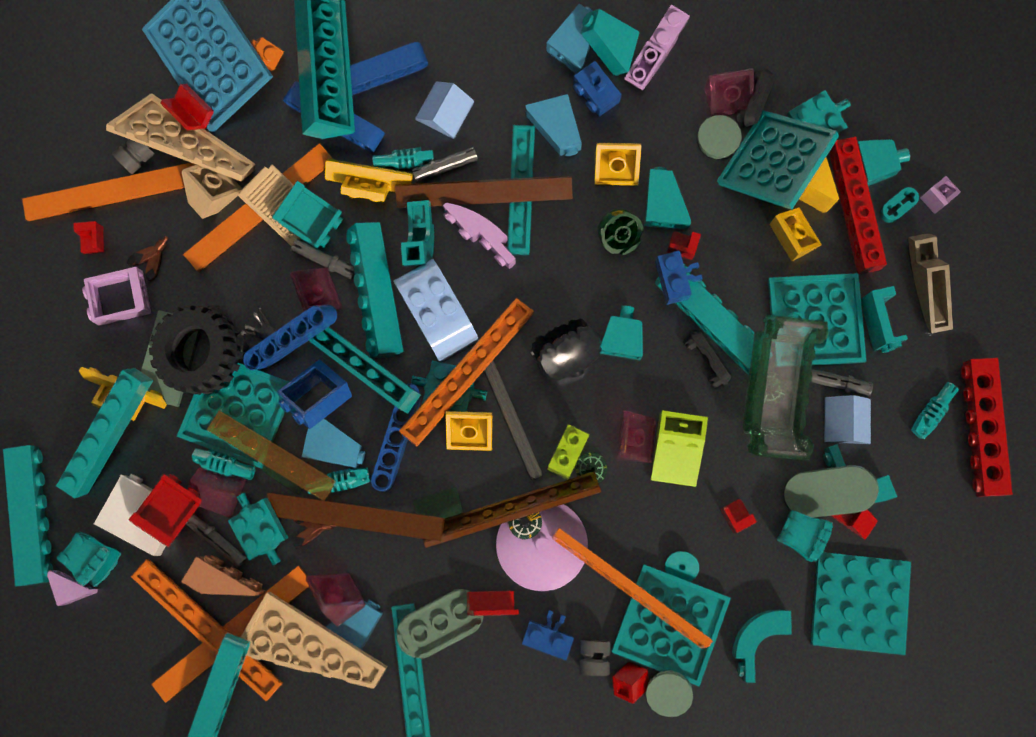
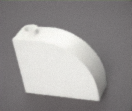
[94,473,166,556]

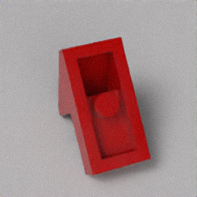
[831,509,878,540]

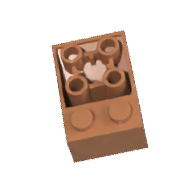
[181,555,266,596]

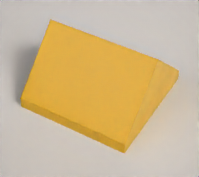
[594,143,641,185]
[799,157,839,213]
[769,208,822,262]
[446,411,493,451]

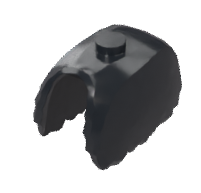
[530,318,602,380]

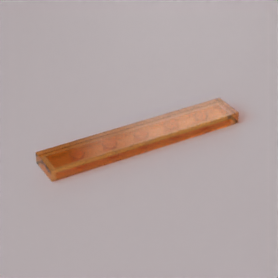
[207,410,337,501]

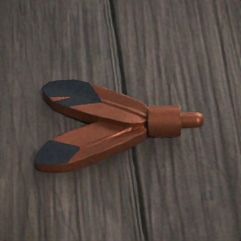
[127,236,168,281]
[292,519,335,547]

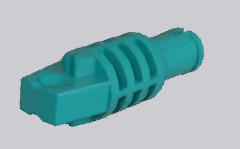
[372,147,434,170]
[911,382,959,439]
[192,448,255,480]
[306,467,371,495]

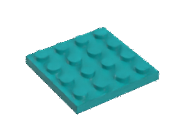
[717,110,839,210]
[768,273,866,367]
[177,363,289,469]
[810,552,911,655]
[611,564,731,686]

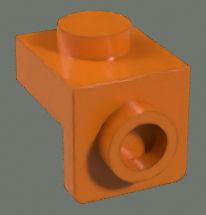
[250,37,284,71]

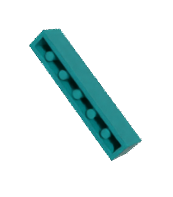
[346,222,404,359]
[655,263,773,376]
[305,325,421,413]
[56,368,153,499]
[3,445,53,586]

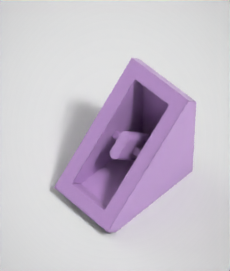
[920,176,961,214]
[47,570,98,606]

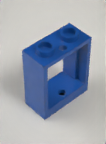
[277,359,352,429]

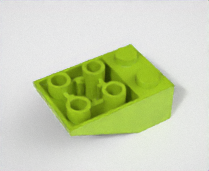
[651,410,708,487]

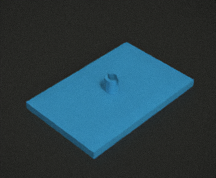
[142,0,273,132]

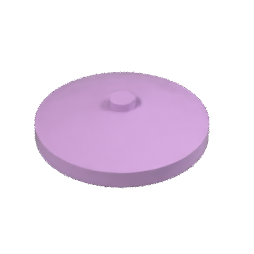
[496,504,588,591]

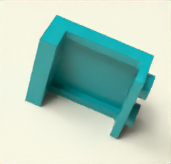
[272,181,343,249]
[861,286,908,353]

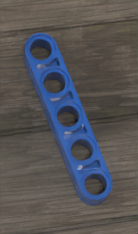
[350,42,428,95]
[283,81,385,153]
[243,304,337,370]
[371,383,421,492]

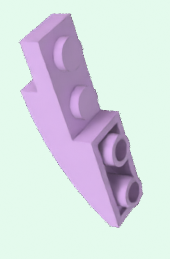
[624,5,690,90]
[443,203,516,269]

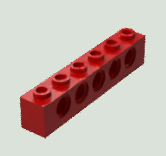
[829,137,887,274]
[961,358,1013,497]

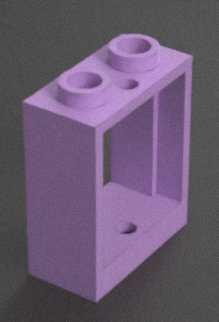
[83,267,151,326]

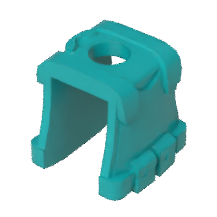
[777,510,833,562]
[57,532,121,587]

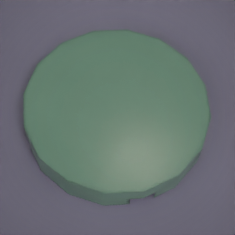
[697,115,742,159]
[646,670,693,717]

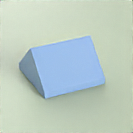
[415,82,474,139]
[824,395,871,444]

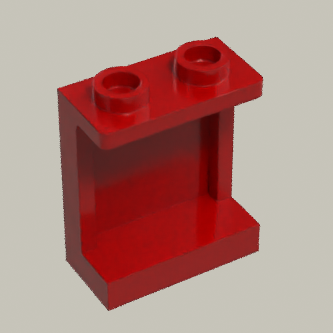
[128,474,202,548]

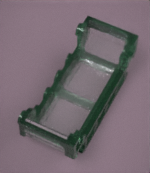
[743,315,829,461]

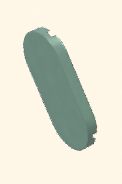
[784,465,879,518]
[397,589,484,658]

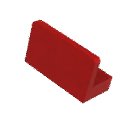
[160,84,214,130]
[467,591,519,616]

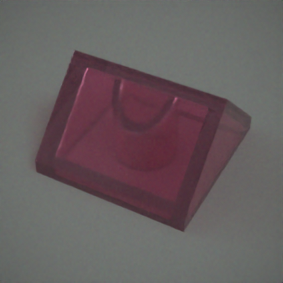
[705,68,754,117]
[290,268,342,316]
[616,411,656,463]
[189,466,246,518]
[306,573,366,627]

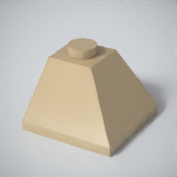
[182,165,242,219]

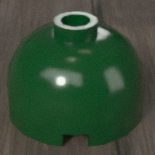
[598,209,644,255]

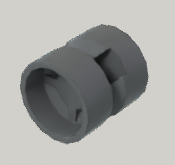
[111,138,154,174]
[580,640,610,676]

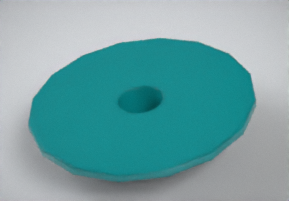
[665,551,699,582]

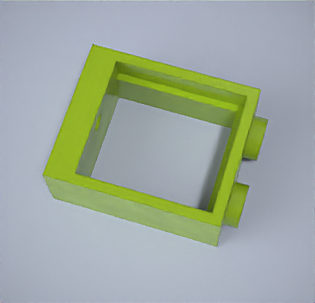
[547,425,589,480]

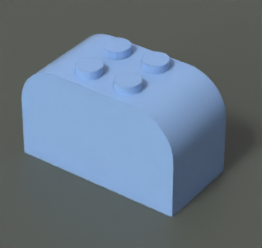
[393,259,478,362]

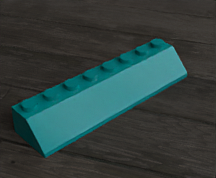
[294,0,355,139]

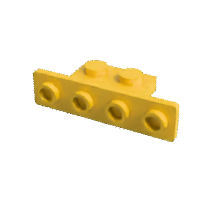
[325,159,413,202]
[79,367,167,421]

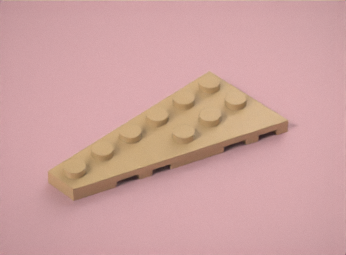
[106,93,256,181]
[241,591,388,689]

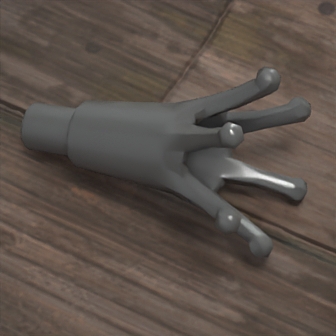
[240,307,277,340]

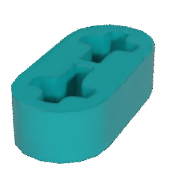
[880,187,919,223]

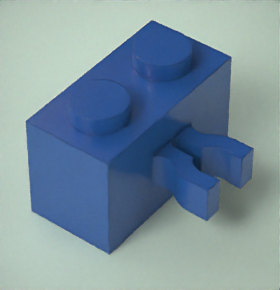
[573,61,621,117]
[655,251,703,305]
[522,610,574,660]

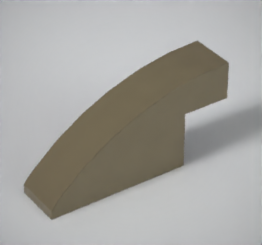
[908,233,953,333]

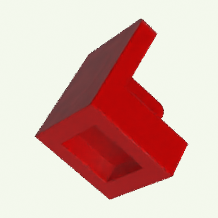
[73,221,104,254]
[667,231,701,260]
[720,499,757,533]
[613,662,649,704]

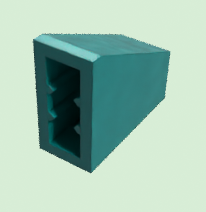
[581,9,639,76]
[644,167,691,230]

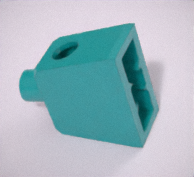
[858,139,910,186]
[600,306,643,360]

